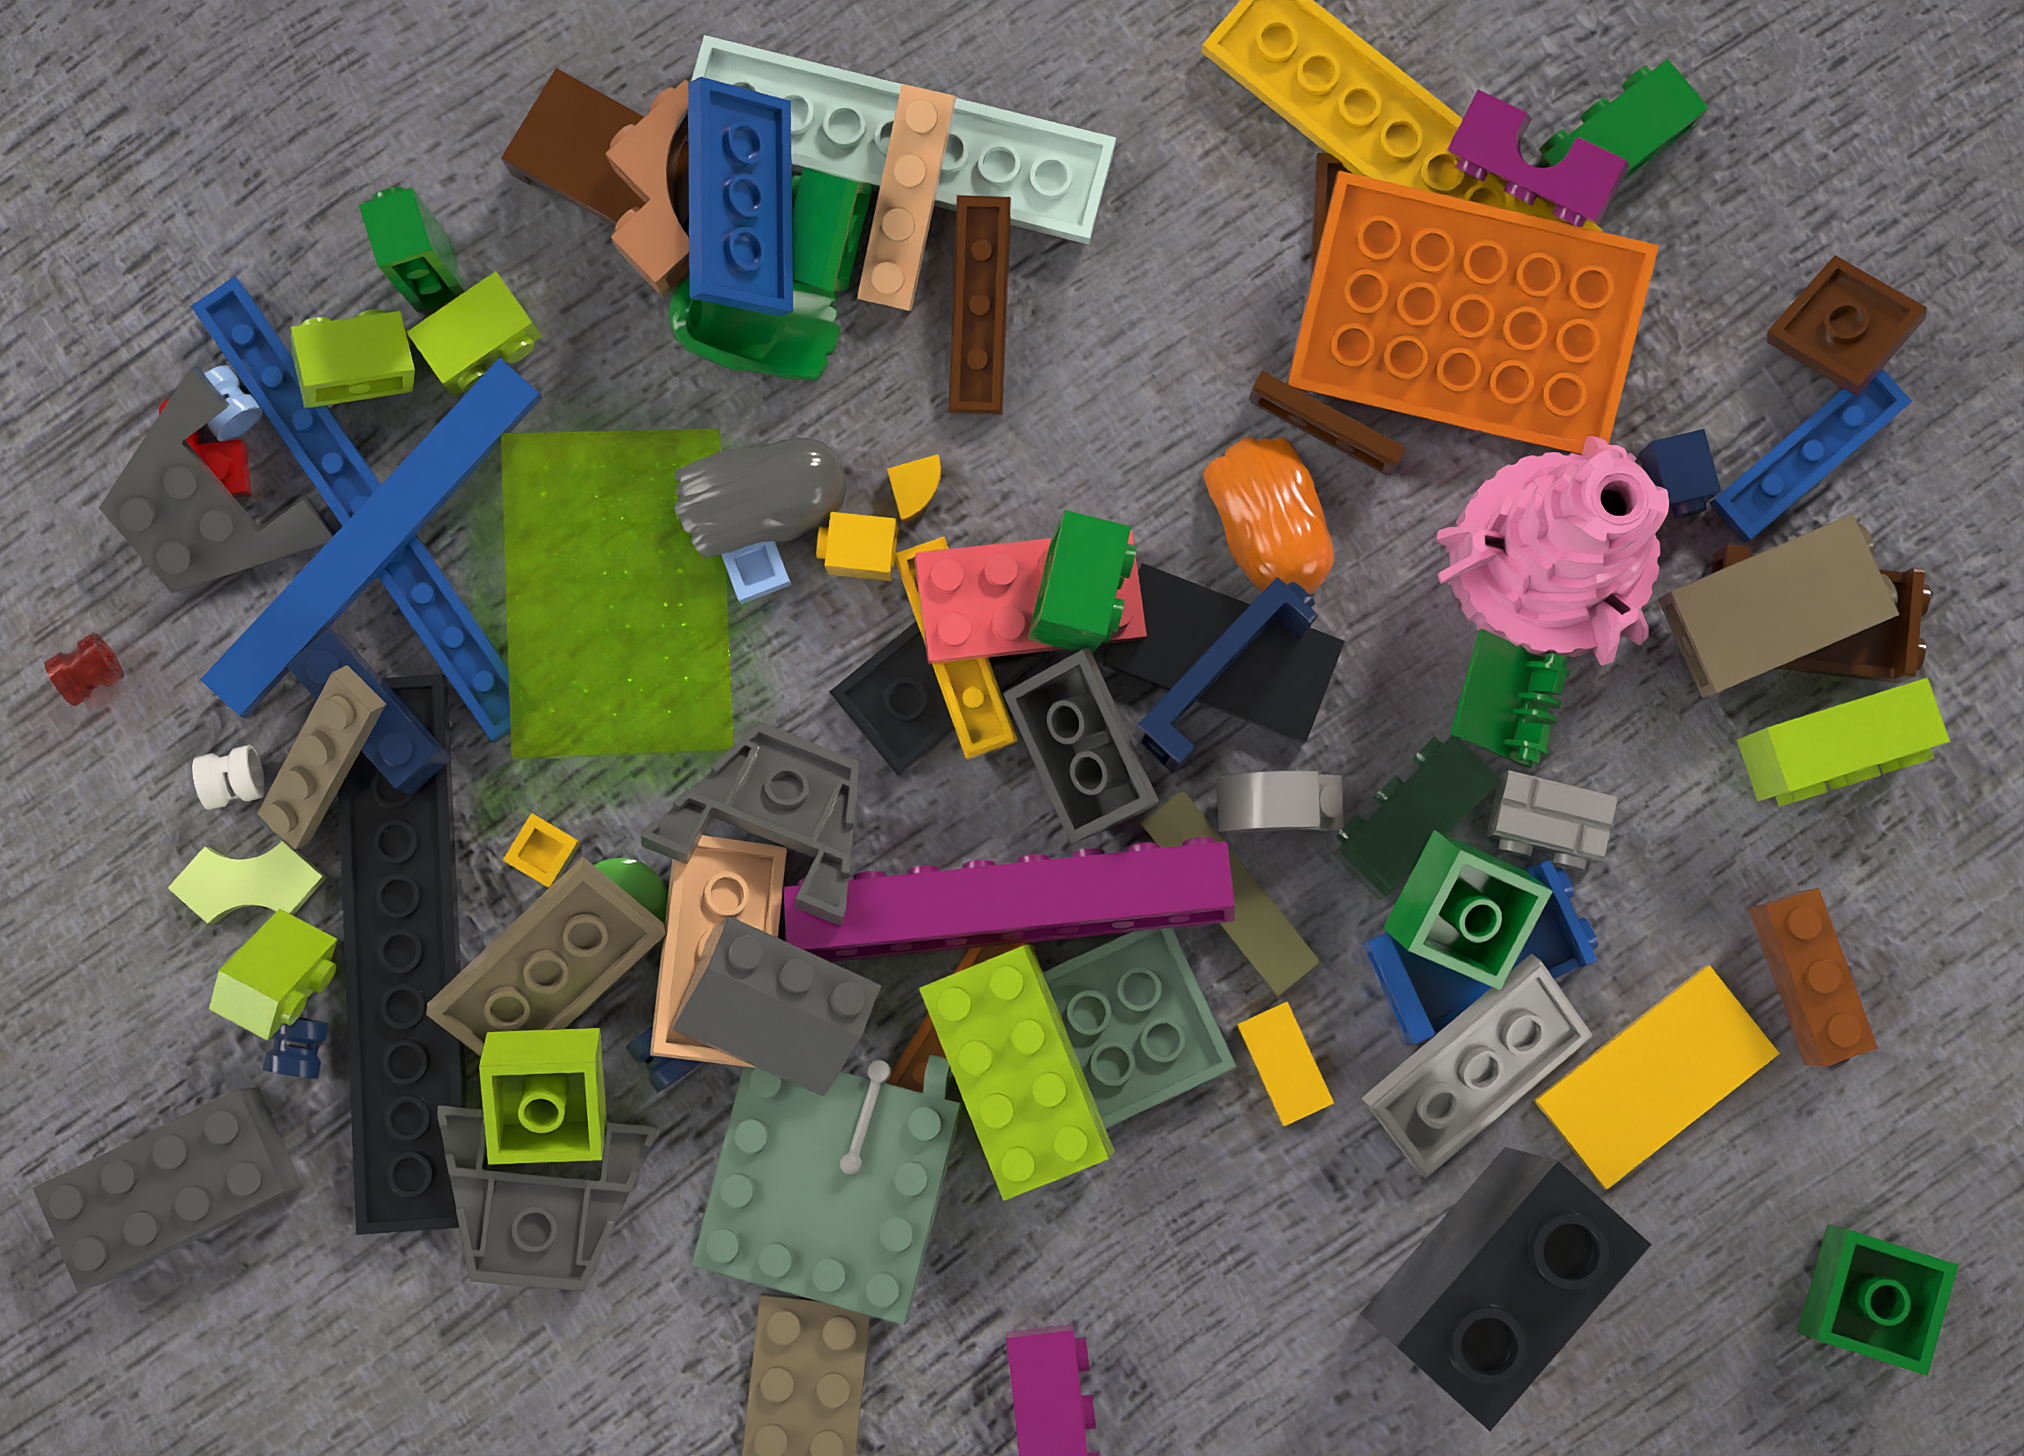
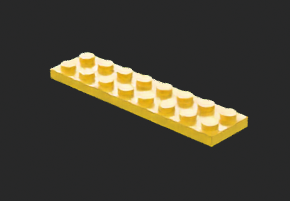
[1201,0,1603,232]

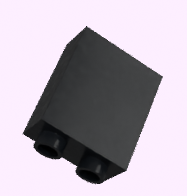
[1359,1147,1652,1431]

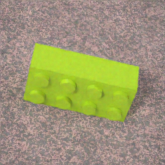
[919,944,1115,1201]

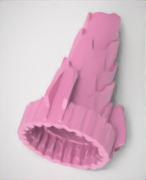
[1435,435,1669,666]

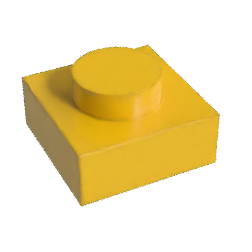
[503,813,582,888]

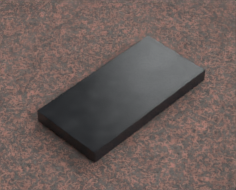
[1102,563,1345,744]
[829,621,1054,777]

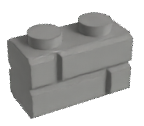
[1486,770,1617,871]

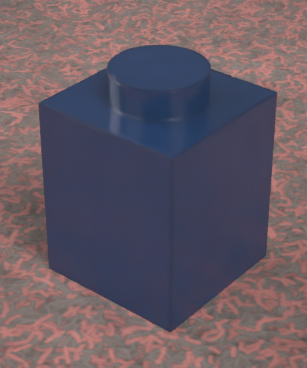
[1639,429,1721,519]

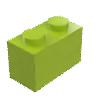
[407,271,543,397]
[291,309,415,408]
[209,909,337,1041]

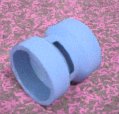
[204,366,263,441]

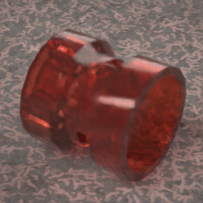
[44,632,124,707]

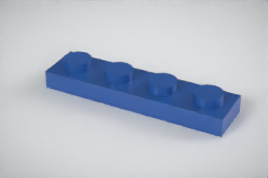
[1709,368,1913,543]

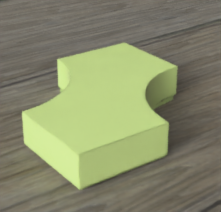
[168,841,327,925]

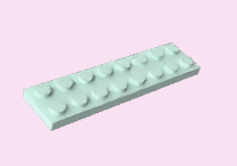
[687,35,1116,245]

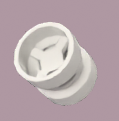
[192,745,266,810]

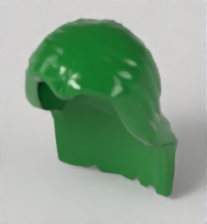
[668,274,841,381]

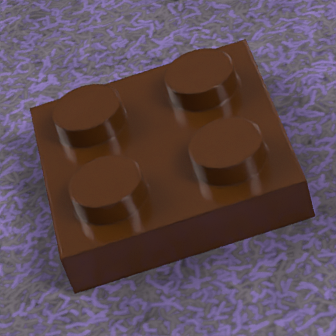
[1767,255,1927,397]

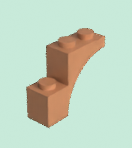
[605,79,689,298]

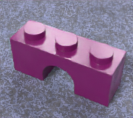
[1447,89,1630,227]

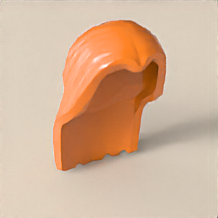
[1203,437,1334,595]

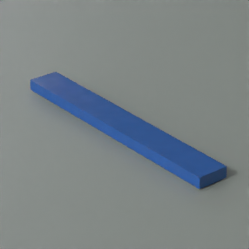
[200,358,543,718]

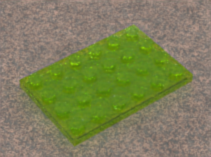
[501,428,734,760]

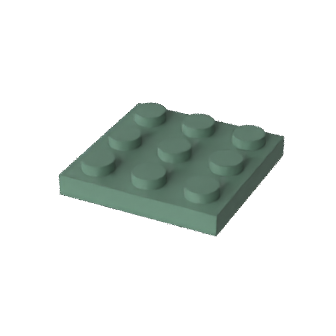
[1043,928,1237,1128]

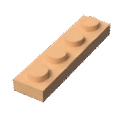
[857,84,957,311]

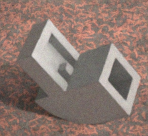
[1217,771,1344,833]

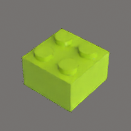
[479,1028,607,1165]

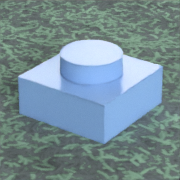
[721,541,791,604]

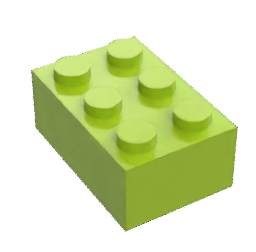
[1737,677,1950,807]

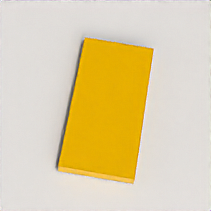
[1533,965,1780,1190]

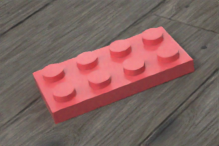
[914,530,1147,664]

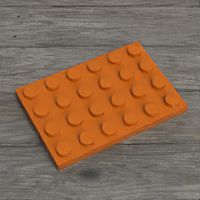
[1287,171,1659,455]

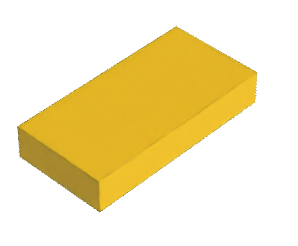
[1236,1002,1334,1126]

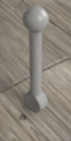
[840,1060,891,1175]

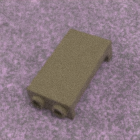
[1658,514,1900,698]

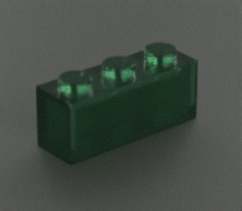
[1331,735,1502,900]

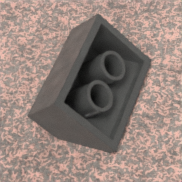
[1003,648,1159,844]
[670,916,882,1096]

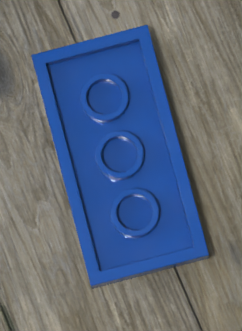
[688,77,793,316]

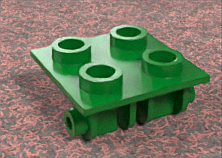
[1450,629,1570,768]

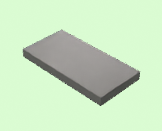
[1361,954,1593,1179]

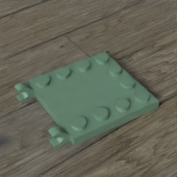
[692,1055,964,1325]

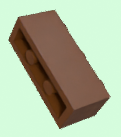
[1748,888,1878,1066]

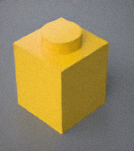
[816,512,899,581]

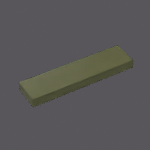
[1139,790,1321,997]

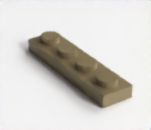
[257,665,386,851]

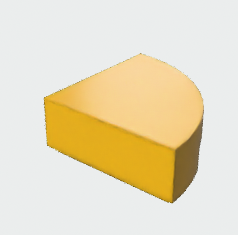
[887,454,941,523]

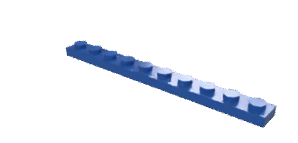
[191,276,540,743]

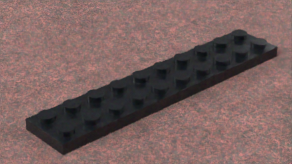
[338,674,467,1235]

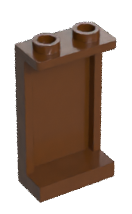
[501,68,689,237]
[1711,544,1931,683]

